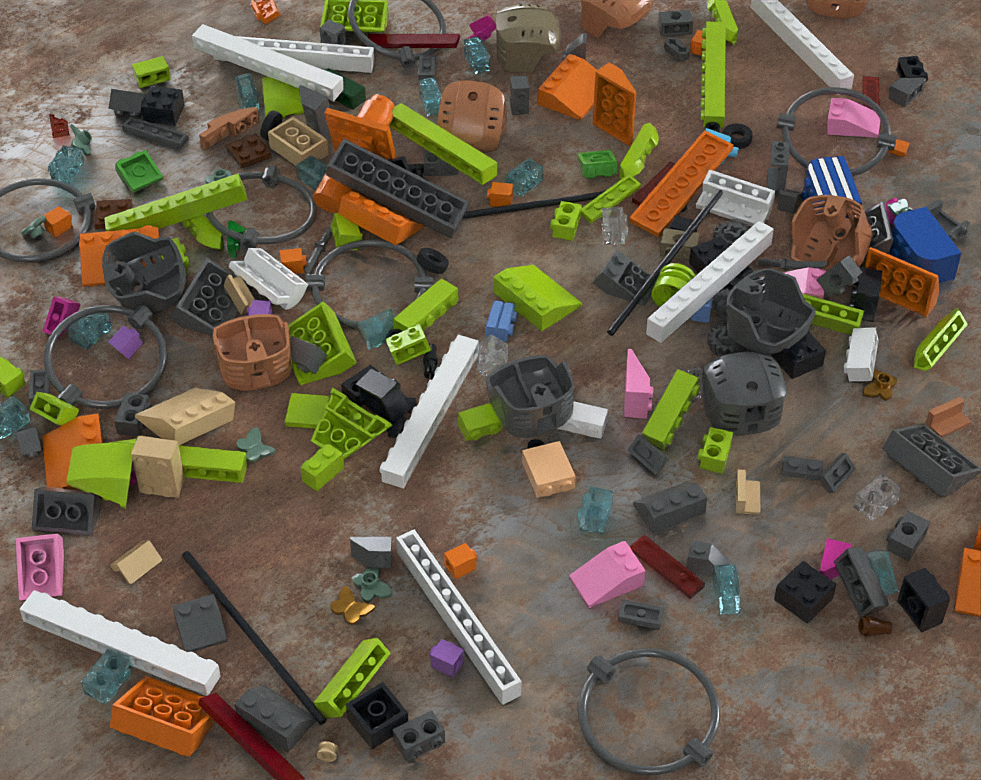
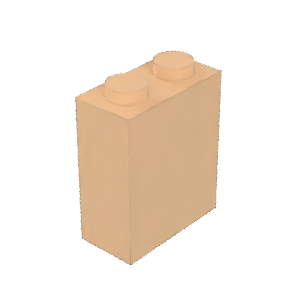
[522,441,576,498]

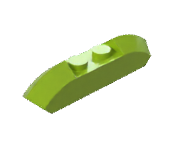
[707,0,738,45]
[619,123,659,180]
[181,215,224,251]
[913,308,968,371]

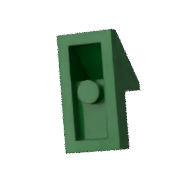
[227,220,247,258]

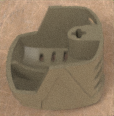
[496,4,561,73]

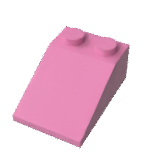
[827,98,881,138]
[783,267,826,299]
[624,349,653,419]
[16,534,64,601]
[569,541,646,608]

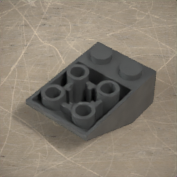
[592,249,657,306]

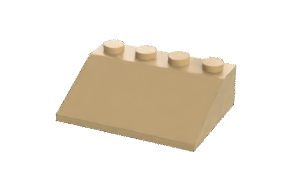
[135,388,235,445]

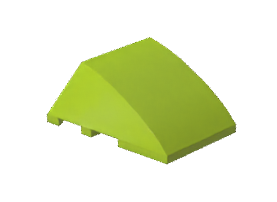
[262,77,304,120]
[311,387,392,460]
[67,439,136,509]

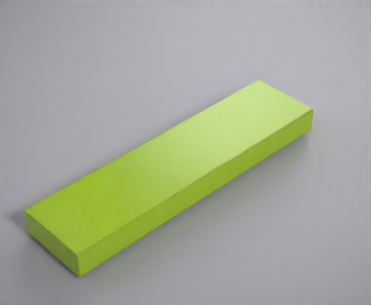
[581,174,641,224]

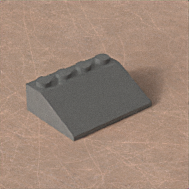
[169,258,253,335]
[882,423,981,496]

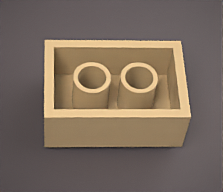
[268,116,329,171]
[131,436,185,498]

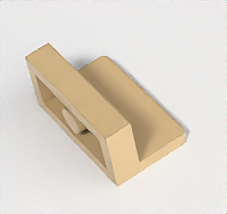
[223,275,255,315]
[736,469,760,515]
[110,540,162,584]

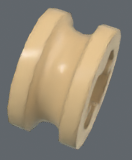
[317,741,339,762]

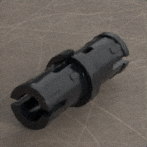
[423,343,438,379]

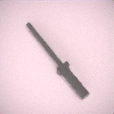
[305,228,332,275]
[758,258,829,270]

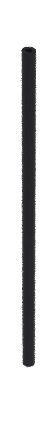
[607,189,723,336]
[463,191,605,219]
[182,551,327,725]

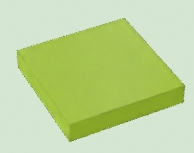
[285,393,330,429]

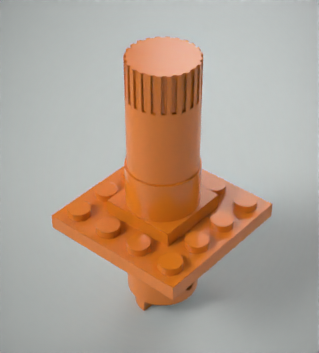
[313,94,397,213]

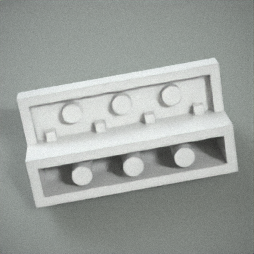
[696,170,775,226]
[229,248,308,310]

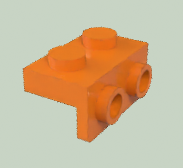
[250,0,281,25]

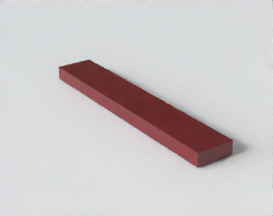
[365,34,460,48]
[198,693,305,780]

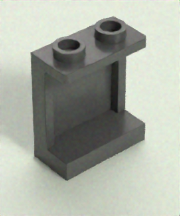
[767,141,789,196]
[925,199,970,242]

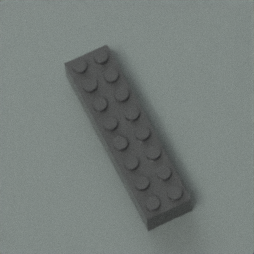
[326,139,470,239]

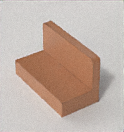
[926,397,971,437]

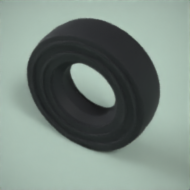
[260,111,282,141]
[722,123,753,149]
[416,248,449,274]

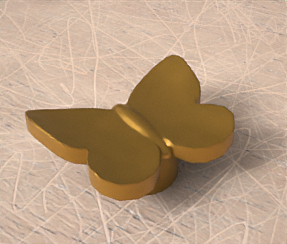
[863,369,897,400]
[330,586,375,625]

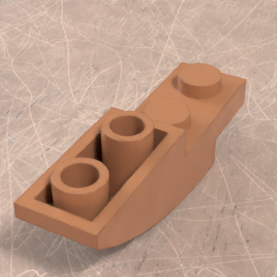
[199,107,259,150]

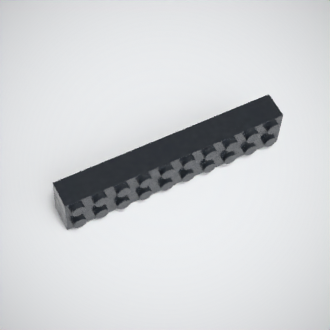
[689,236,826,379]

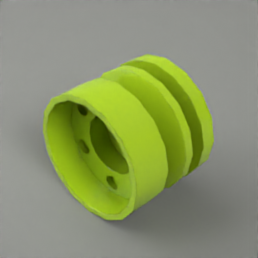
[651,263,696,308]

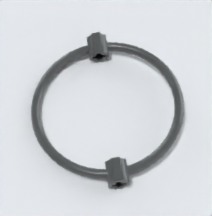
[348,0,446,68]
[777,87,897,176]
[206,165,317,251]
[0,178,96,262]
[305,239,433,329]
[44,305,167,409]
[578,648,720,775]

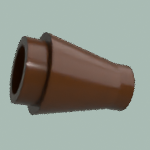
[858,615,892,637]

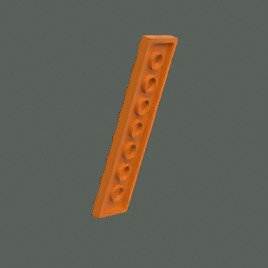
[629,130,734,238]

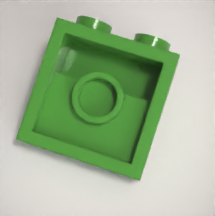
[115,150,163,193]
[577,150,617,178]

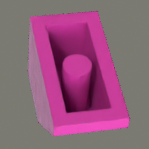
[43,296,81,338]
[820,538,852,579]

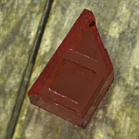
[49,114,70,138]

